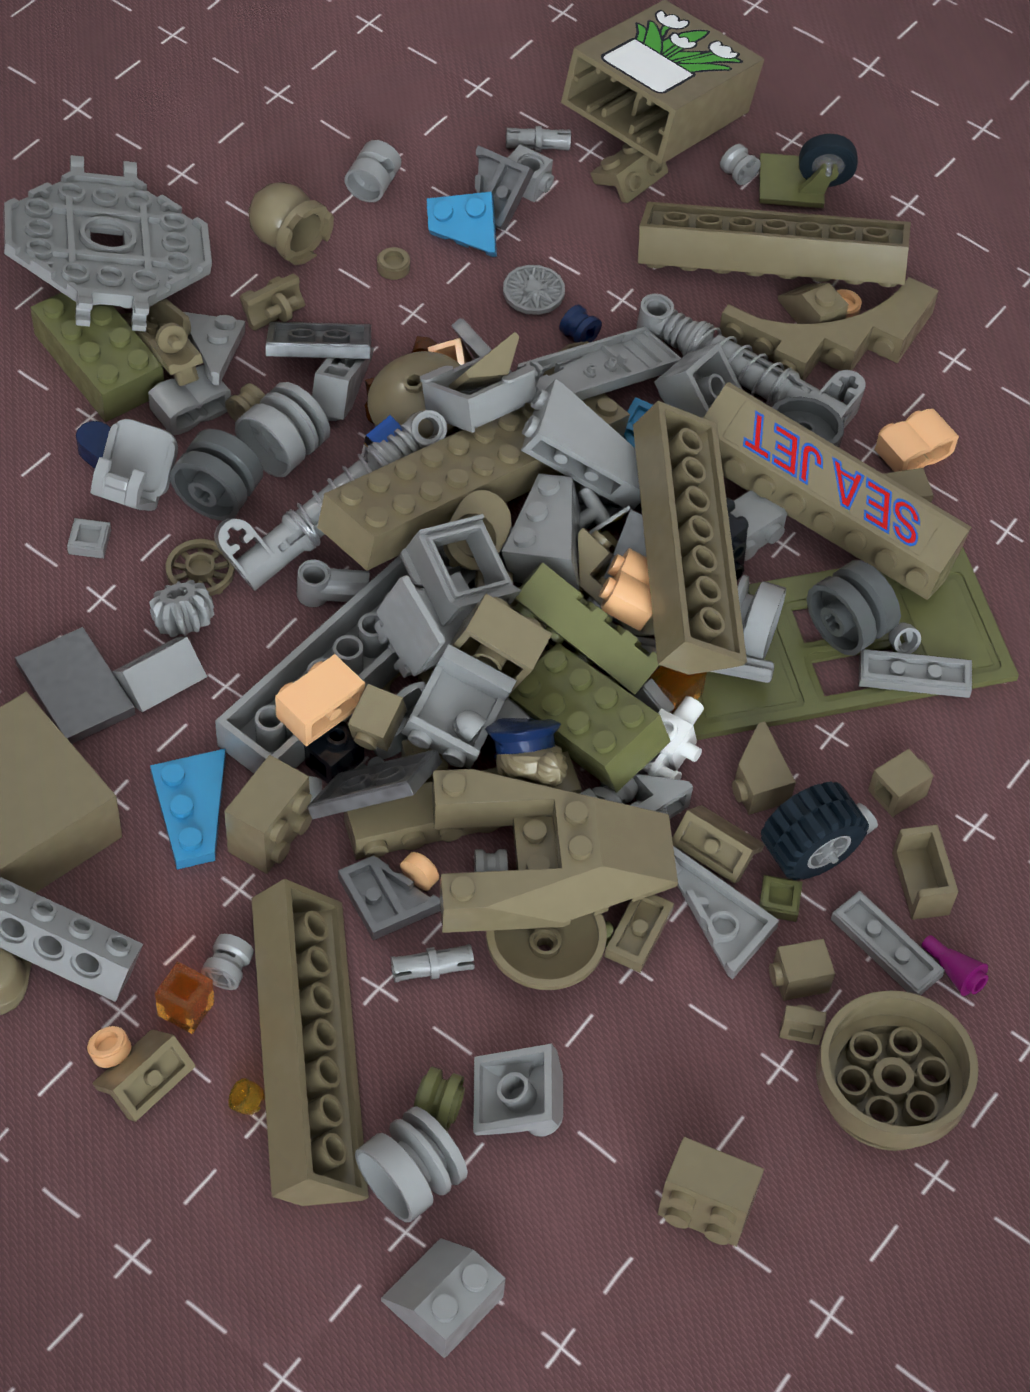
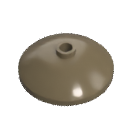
[367,351,461,439]
[486,912,607,990]

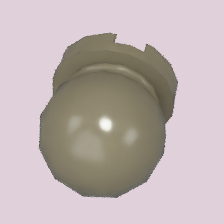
[248,182,334,265]

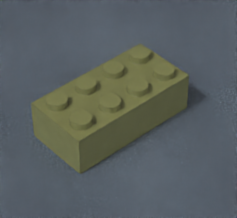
[30,292,164,422]
[508,643,671,793]

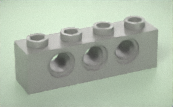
[0,877,143,1002]

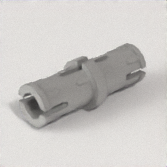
[506,126,571,152]
[391,944,475,983]

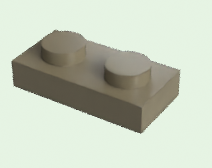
[604,894,674,973]

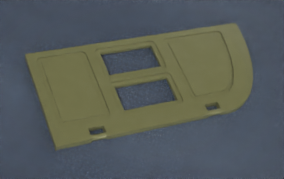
[658,547,1019,740]

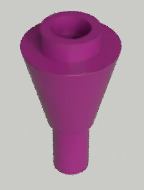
[921,935,989,996]

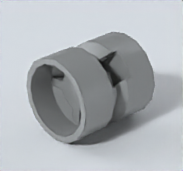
[345,140,401,202]

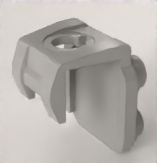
[90,419,178,511]

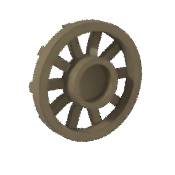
[166,539,235,596]

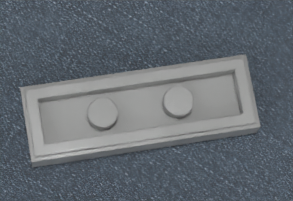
[859,649,972,698]
[831,891,945,996]

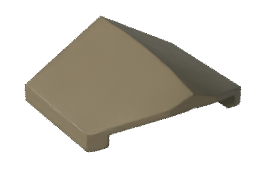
[448,332,519,391]

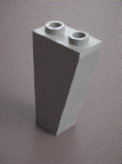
[521,379,641,510]

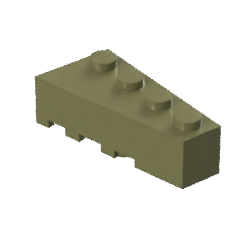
[514,563,659,695]

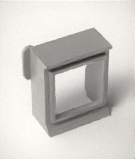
[420,354,536,433]
[400,514,522,627]

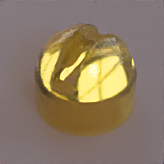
[228,1078,265,1115]

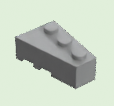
[502,473,580,590]

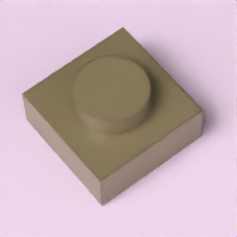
[779,1005,827,1045]

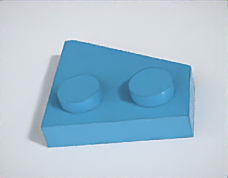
[427,191,497,257]

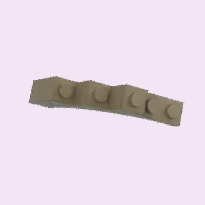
[718,277,939,381]

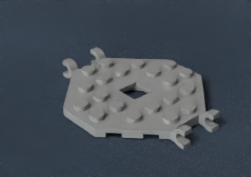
[3,155,212,332]

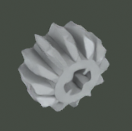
[149,580,215,637]

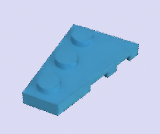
[150,749,226,870]

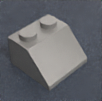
[654,342,742,418]
[381,1238,506,1359]

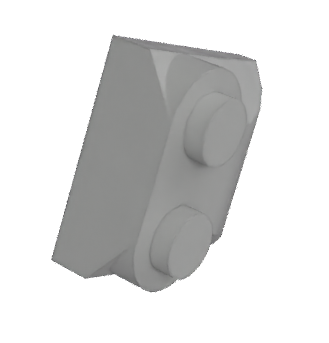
[473,1043,563,1137]

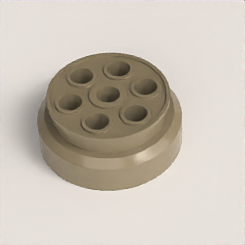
[816,990,978,1151]

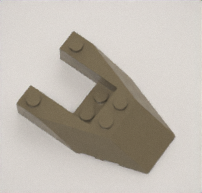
[432,769,678,933]

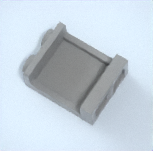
[401,644,517,769]

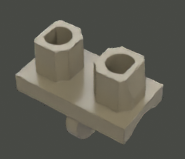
[240,273,305,331]
[148,323,203,386]

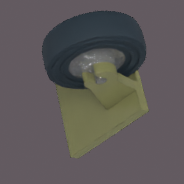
[759,134,858,208]

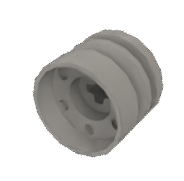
[235,382,330,477]
[737,575,786,660]
[355,1106,468,1223]

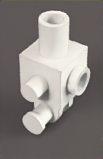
[638,696,704,780]

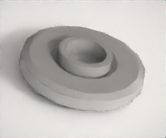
[503,265,565,315]

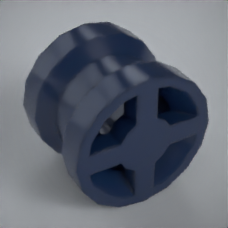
[559,304,602,343]

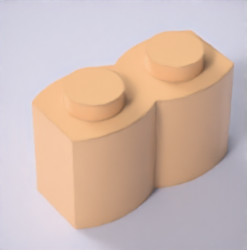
[874,409,959,472]
[599,548,653,631]

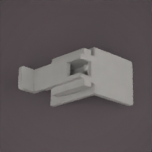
[374,571,473,678]

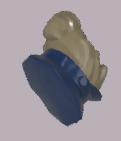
[485,718,568,787]

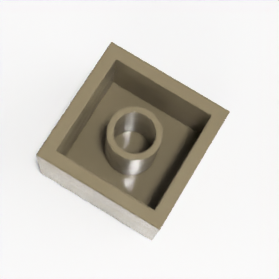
[450,593,552,695]
[224,755,312,874]
[657,1137,764,1247]

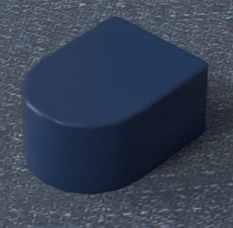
[76,421,111,469]

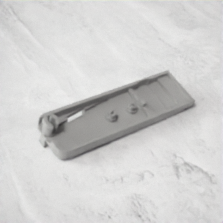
[516,326,681,400]

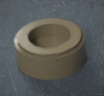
[377,247,410,280]

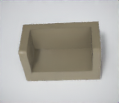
[892,824,958,920]

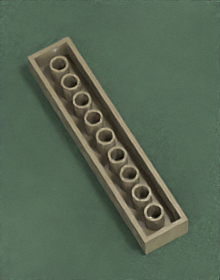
[317,393,630,571]

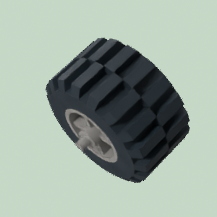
[761,781,869,880]

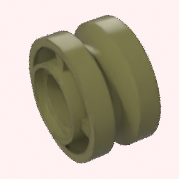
[414,1066,465,1132]

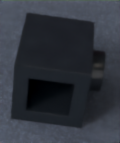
[304,721,364,784]

